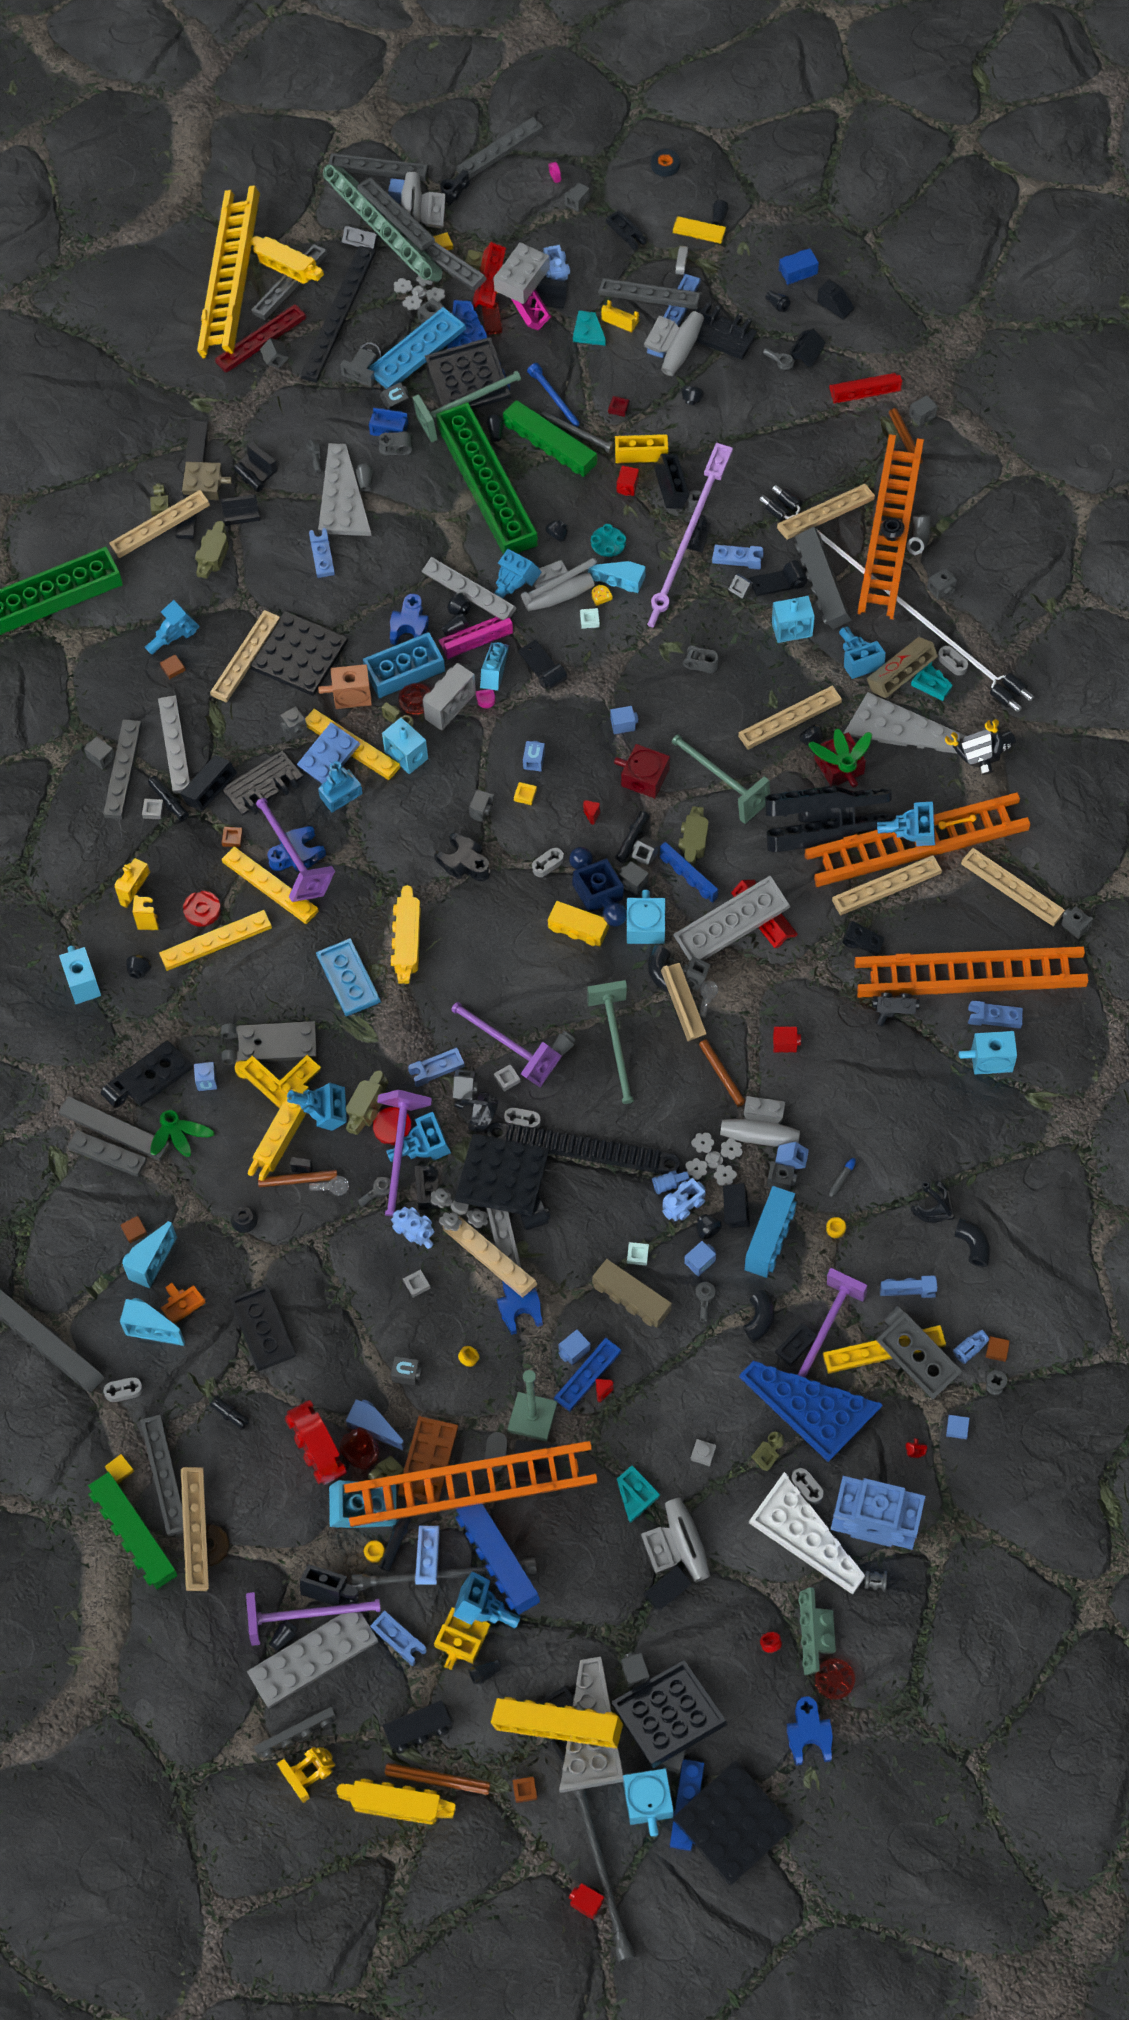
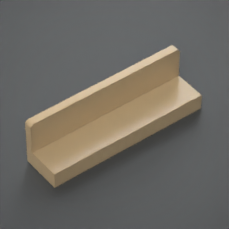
[661,963,706,1041]

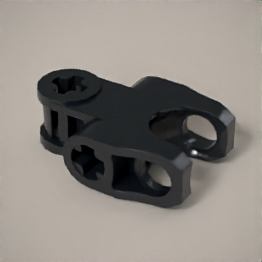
[434,833,490,881]

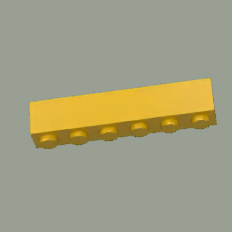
[491,1697,623,1748]

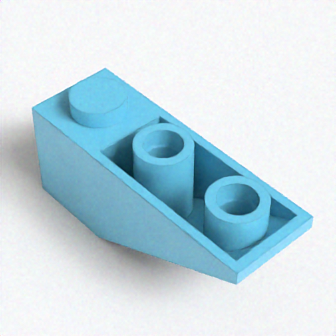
[588,561,646,593]
[480,642,509,690]

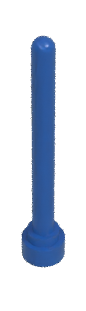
[527,363,580,427]

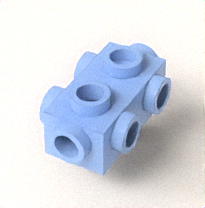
[543,245,570,282]
[662,1178,706,1221]
[391,1207,435,1249]

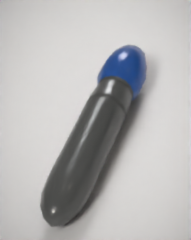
[829,1158,856,1197]

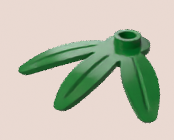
[808,729,872,772]
[150,1110,214,1157]

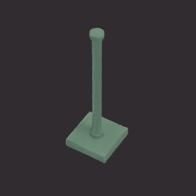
[412,371,521,443]
[672,734,770,824]
[587,980,634,1104]
[507,1370,558,1442]

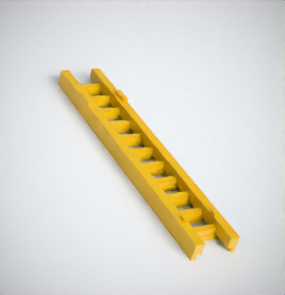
[197,185,260,358]

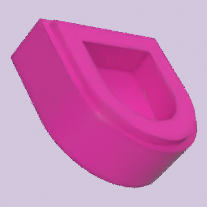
[549,162,561,183]
[475,689,495,708]

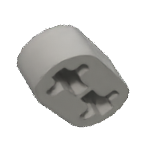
[676,246,688,275]
[938,646,968,676]
[532,848,564,877]
[504,1108,541,1129]
[103,1378,143,1402]
[791,1468,823,1505]

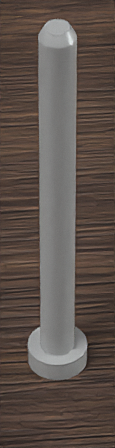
[521,558,597,605]

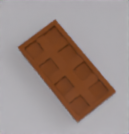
[398,1416,459,1502]

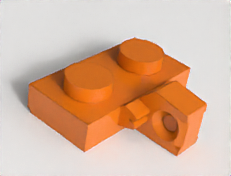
[161,1283,206,1324]

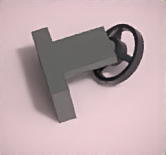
[340,342,382,387]

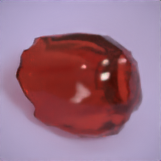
[339,1427,380,1470]

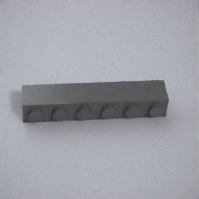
[795,527,852,630]

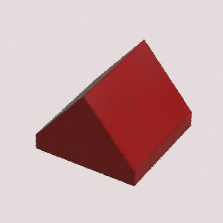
[583,800,600,825]
[596,1379,614,1403]

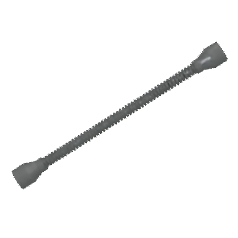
[352,1558,536,1591]
[574,1789,635,1962]

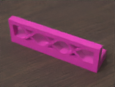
[511,290,552,330]
[439,617,513,659]

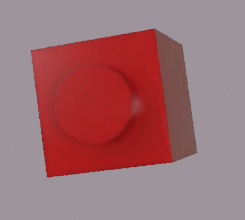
[617,466,639,496]
[773,1027,801,1053]
[569,1883,604,1920]

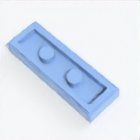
[415,1525,440,1585]

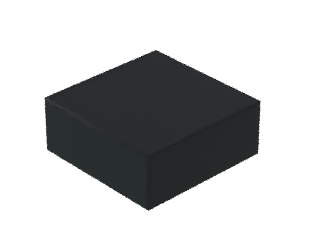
[290,1157,313,1173]

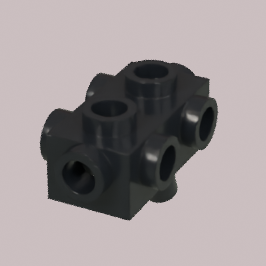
[872,992,919,1027]

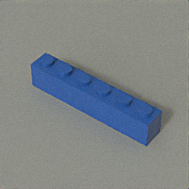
[455,1504,540,1615]

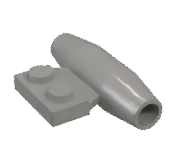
[401,172,445,228]
[644,311,704,376]
[524,560,594,611]
[720,1096,800,1147]
[641,1498,710,1582]

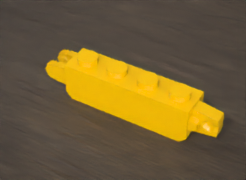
[250,236,324,284]
[391,885,421,984]
[248,1084,309,1181]
[336,1779,456,1825]

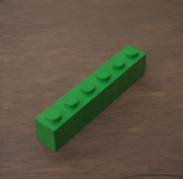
[503,400,597,477]
[88,1472,178,1590]

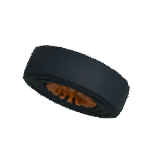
[650,149,680,177]

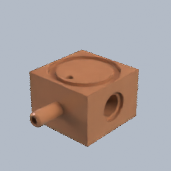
[318,664,372,709]

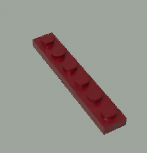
[215,304,306,373]

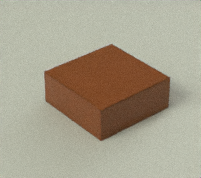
[160,655,185,679]
[222,827,243,848]
[120,1216,147,1243]
[985,1336,1010,1362]
[512,1776,537,1803]

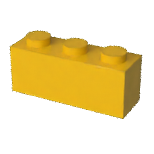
[615,435,668,463]
[548,901,609,947]

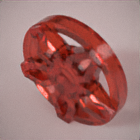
[399,683,431,714]
[815,1659,855,1699]

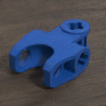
[390,594,429,645]
[267,826,326,872]
[496,1281,543,1335]
[787,1697,833,1765]

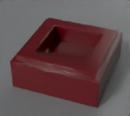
[608,396,630,417]

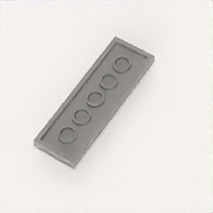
[673,876,790,961]
[247,1612,378,1709]

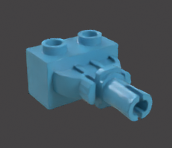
[494,549,542,599]
[145,600,200,655]
[839,627,885,679]
[318,761,362,813]
[877,802,935,846]
[287,1083,346,1131]
[386,1112,451,1162]
[453,1572,520,1629]

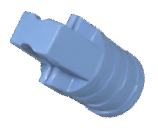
[652,1170,689,1194]
[953,1330,989,1364]

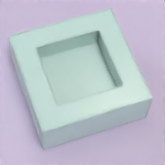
[580,608,599,629]
[627,1242,649,1266]

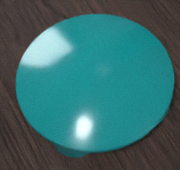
[590,524,626,557]

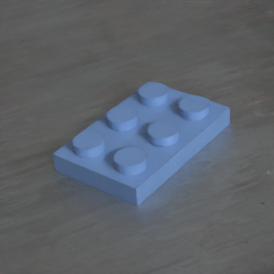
[297,722,360,784]

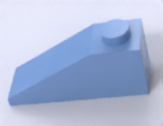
[346,1399,404,1450]

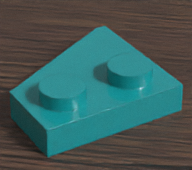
[573,311,606,346]
[911,662,952,701]
[617,1465,660,1523]

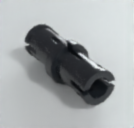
[234,462,265,492]
[210,1396,250,1430]

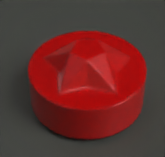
[760,1632,782,1653]

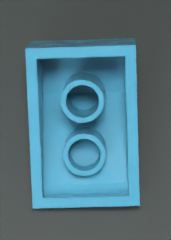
[123,1221,177,1288]
[120,1298,185,1346]
[329,1480,397,1528]

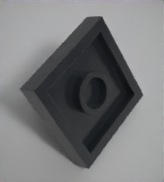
[513,1440,557,1484]

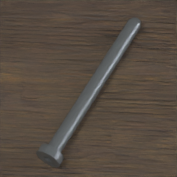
[541,412,615,454]

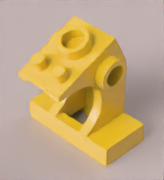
[277,1747,335,1803]

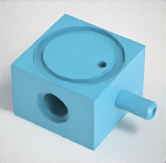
[772,596,815,643]
[382,718,428,774]
[627,890,665,944]
[59,946,101,1004]
[959,1031,1017,1074]
[623,1768,673,1837]

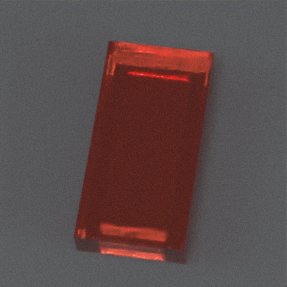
[481,302,502,335]

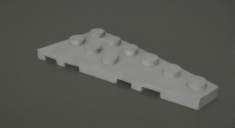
[318,443,371,536]
[843,692,966,754]
[559,1657,624,1793]

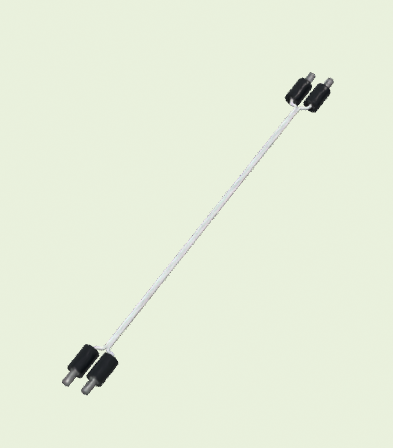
[760,485,1034,712]

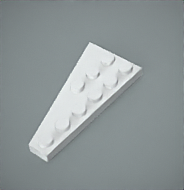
[749,1472,865,1594]

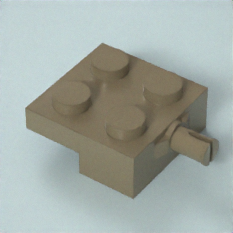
[182,462,232,500]

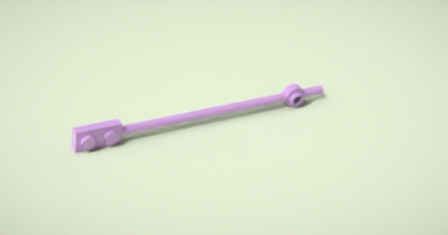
[647,443,733,627]

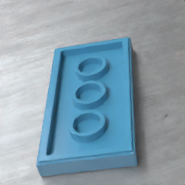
[316,938,381,1017]

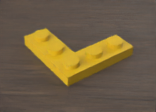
[238,1055,321,1109]

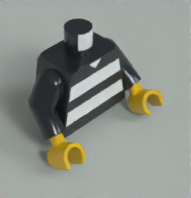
[945,719,1005,775]

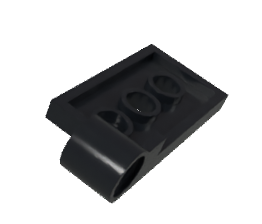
[101,1040,193,1108]

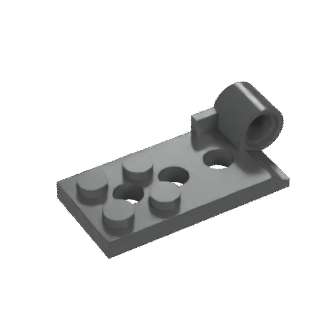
[876,1306,962,1400]

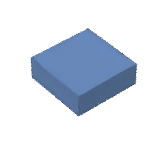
[946,1415,969,1439]

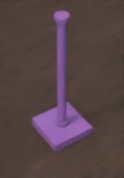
[256,798,335,902]
[452,1002,562,1087]
[377,1090,432,1217]
[798,1268,867,1378]
[246,1592,381,1646]

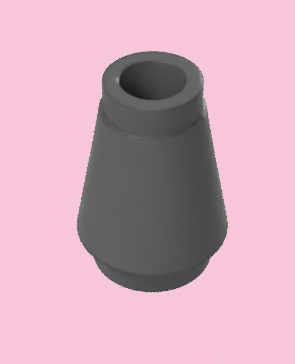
[356,464,373,491]
[552,1031,576,1056]

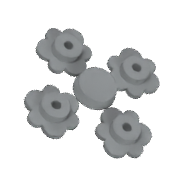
[394,275,445,310]
[686,1133,742,1186]
[431,1188,488,1231]

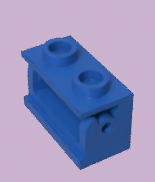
[779,248,819,285]
[369,408,408,438]

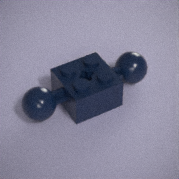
[569,847,627,927]

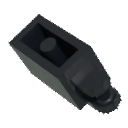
[300,1564,359,1606]

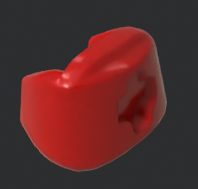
[905,1439,927,1458]

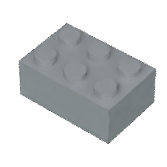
[494,242,550,304]
[423,663,476,730]

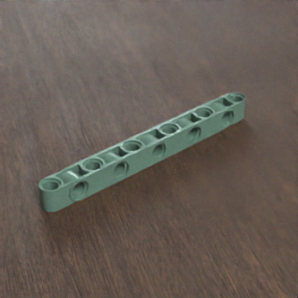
[323,165,442,282]

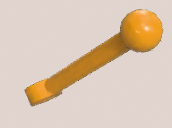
[938,814,977,829]

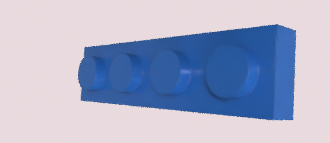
[660,842,718,903]
[554,1338,621,1412]
[670,1759,704,1851]

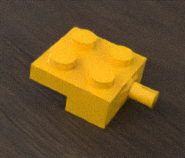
[115,858,150,908]
[434,1607,491,1670]

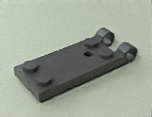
[221,1021,317,1065]

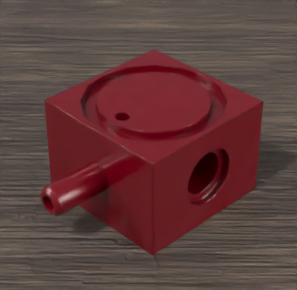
[814,732,866,788]
[614,744,670,799]

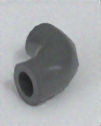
[907,515,930,555]

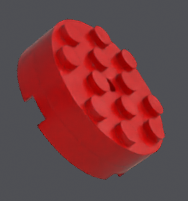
[285,1400,347,1485]

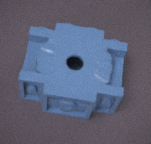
[831,1476,925,1550]

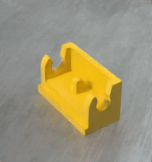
[602,300,640,332]
[132,895,159,930]

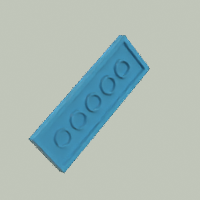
[368,307,466,389]

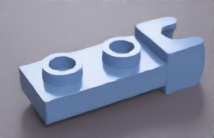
[309,528,335,578]
[712,545,764,569]
[968,1001,1023,1028]
[408,1048,465,1087]
[880,1276,937,1298]
[370,1611,427,1666]

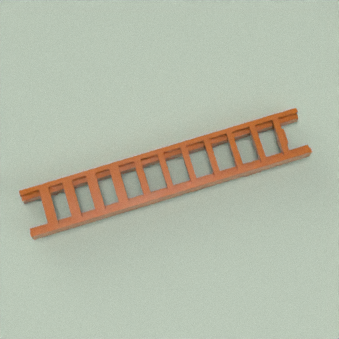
[858,434,924,619]
[805,793,1030,887]
[854,947,1088,998]
[344,1441,597,1527]

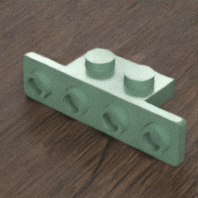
[799,1587,836,1675]

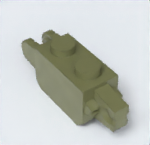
[195,521,229,579]
[678,806,709,867]
[346,1070,389,1135]

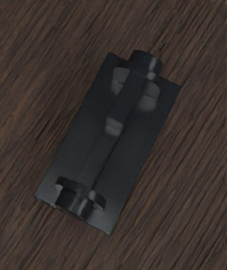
[686,515,711,552]

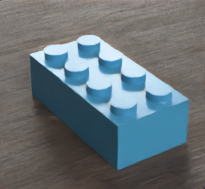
[363,632,445,698]
[744,1186,797,1278]

